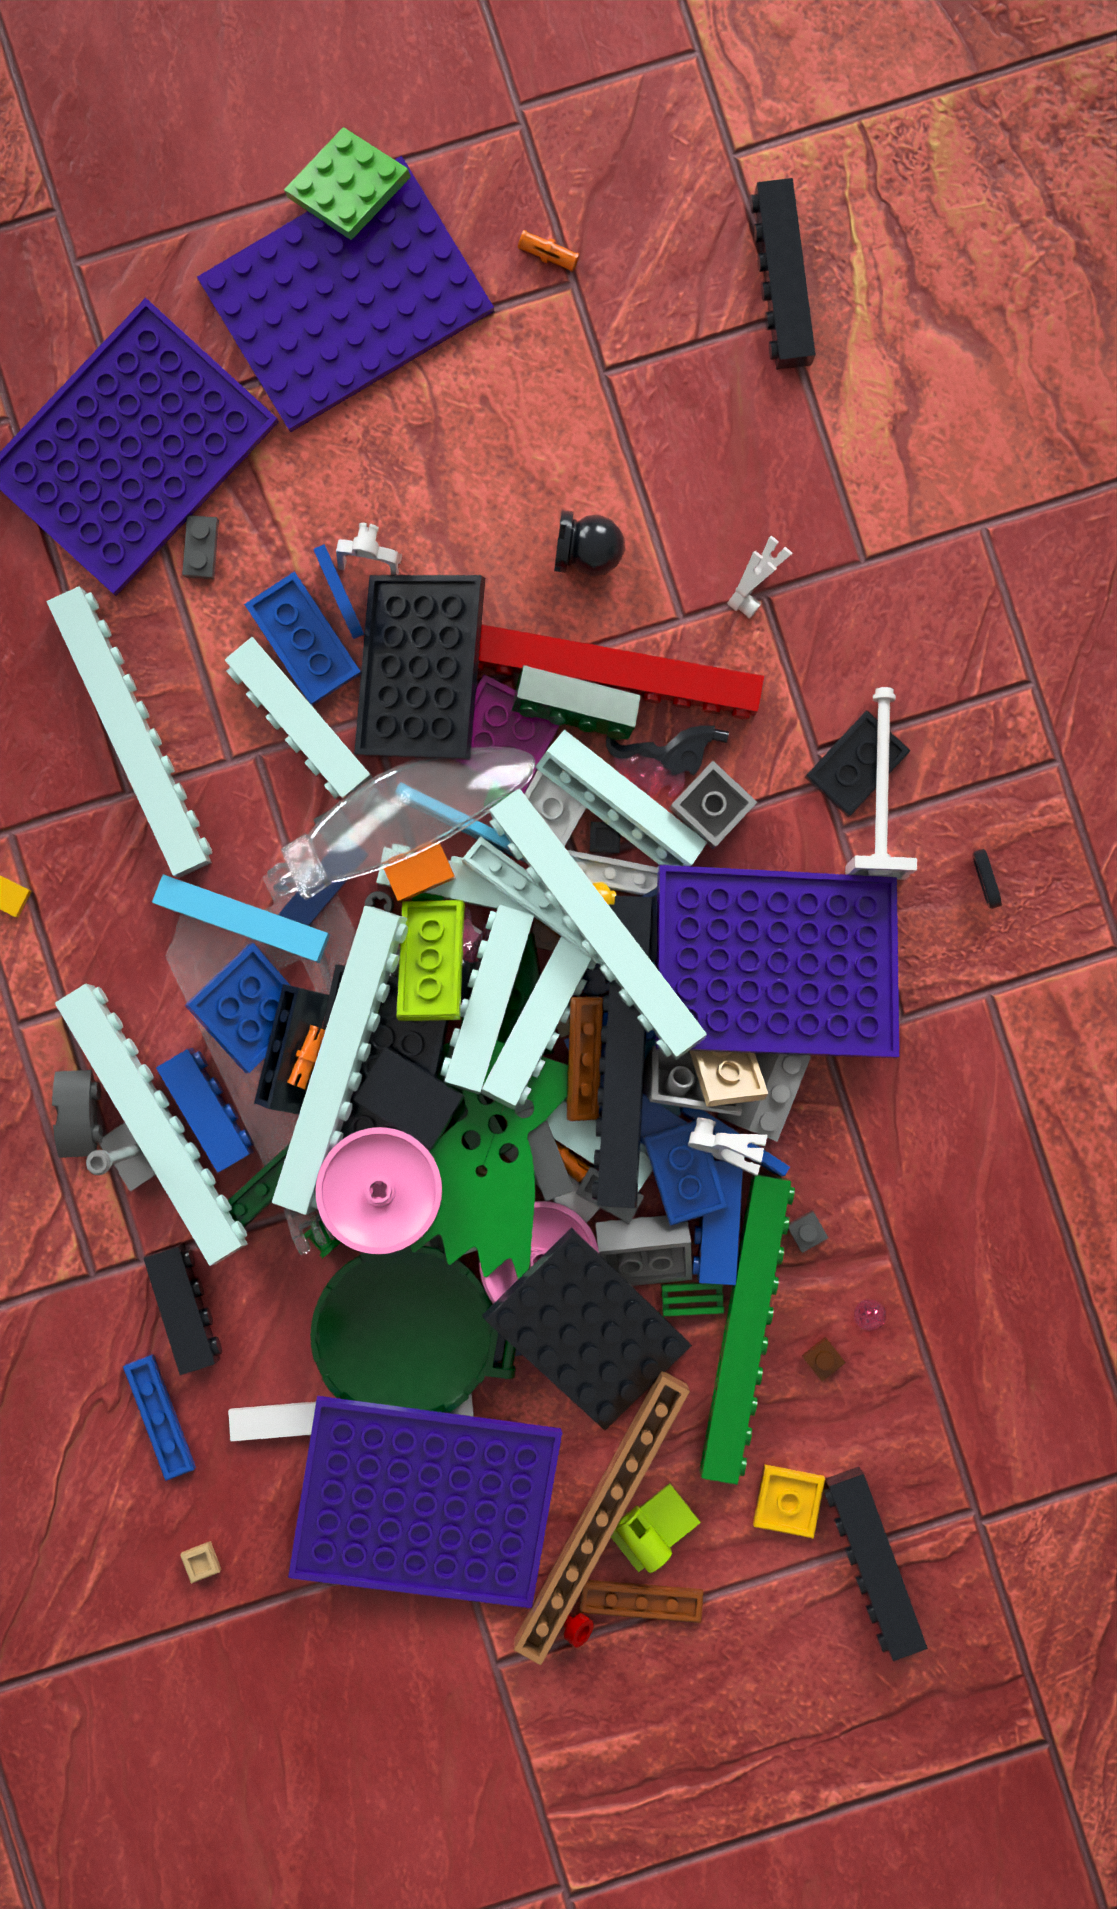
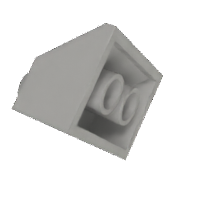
[643,1046,742,1116]
[717,1053,811,1142]
[596,1215,692,1286]

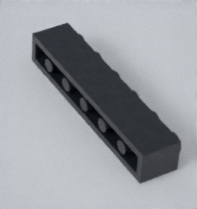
[750,178,816,370]
[823,1466,928,1661]

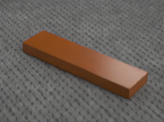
[567,997,603,1121]
[579,1580,704,1623]

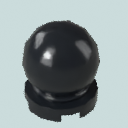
[554,510,625,576]

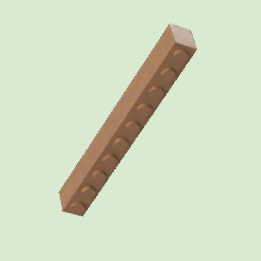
[514,1371,690,1665]

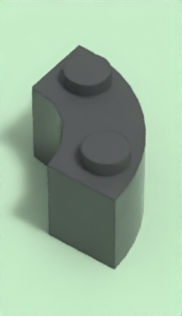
[52,1070,103,1158]

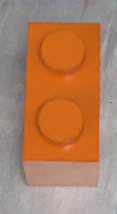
[383,841,456,903]

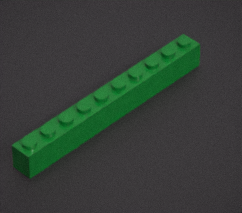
[699,1173,795,1485]

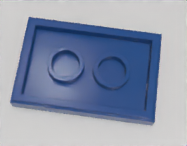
[642,1120,729,1226]

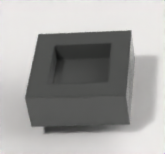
[788,1210,828,1253]

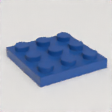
[184,943,290,1073]

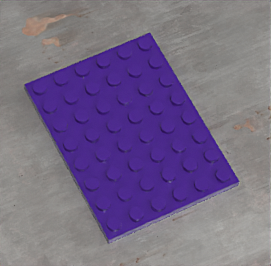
[197,156,494,433]
[0,297,279,596]
[656,865,899,1059]
[288,1396,562,1608]

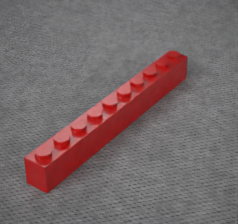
[478,624,764,719]

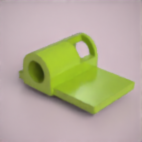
[611,1483,700,1573]

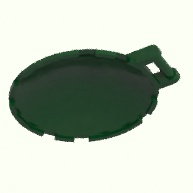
[310,1246,516,1413]

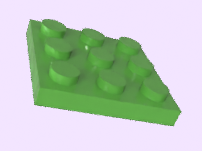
[284,127,411,240]

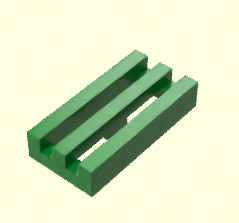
[661,1282,724,1316]

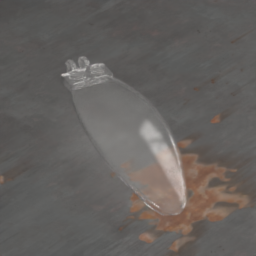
[267,747,535,900]

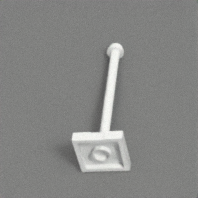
[845,687,917,880]

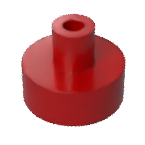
[563,1613,594,1648]

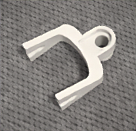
[336,523,403,575]
[727,536,792,619]
[688,1118,767,1176]

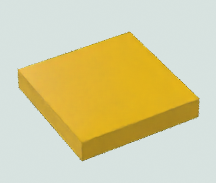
[753,1464,825,1539]

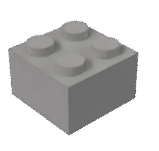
[669,761,757,850]

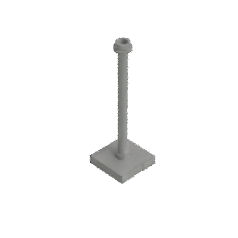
[86,1123,156,1191]

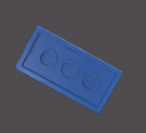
[244,571,361,706]

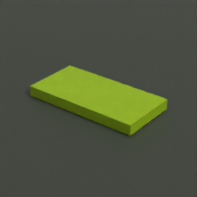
[396,900,465,1021]

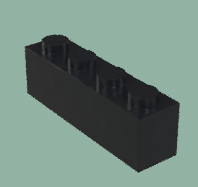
[254,984,329,1114]
[143,1243,222,1375]

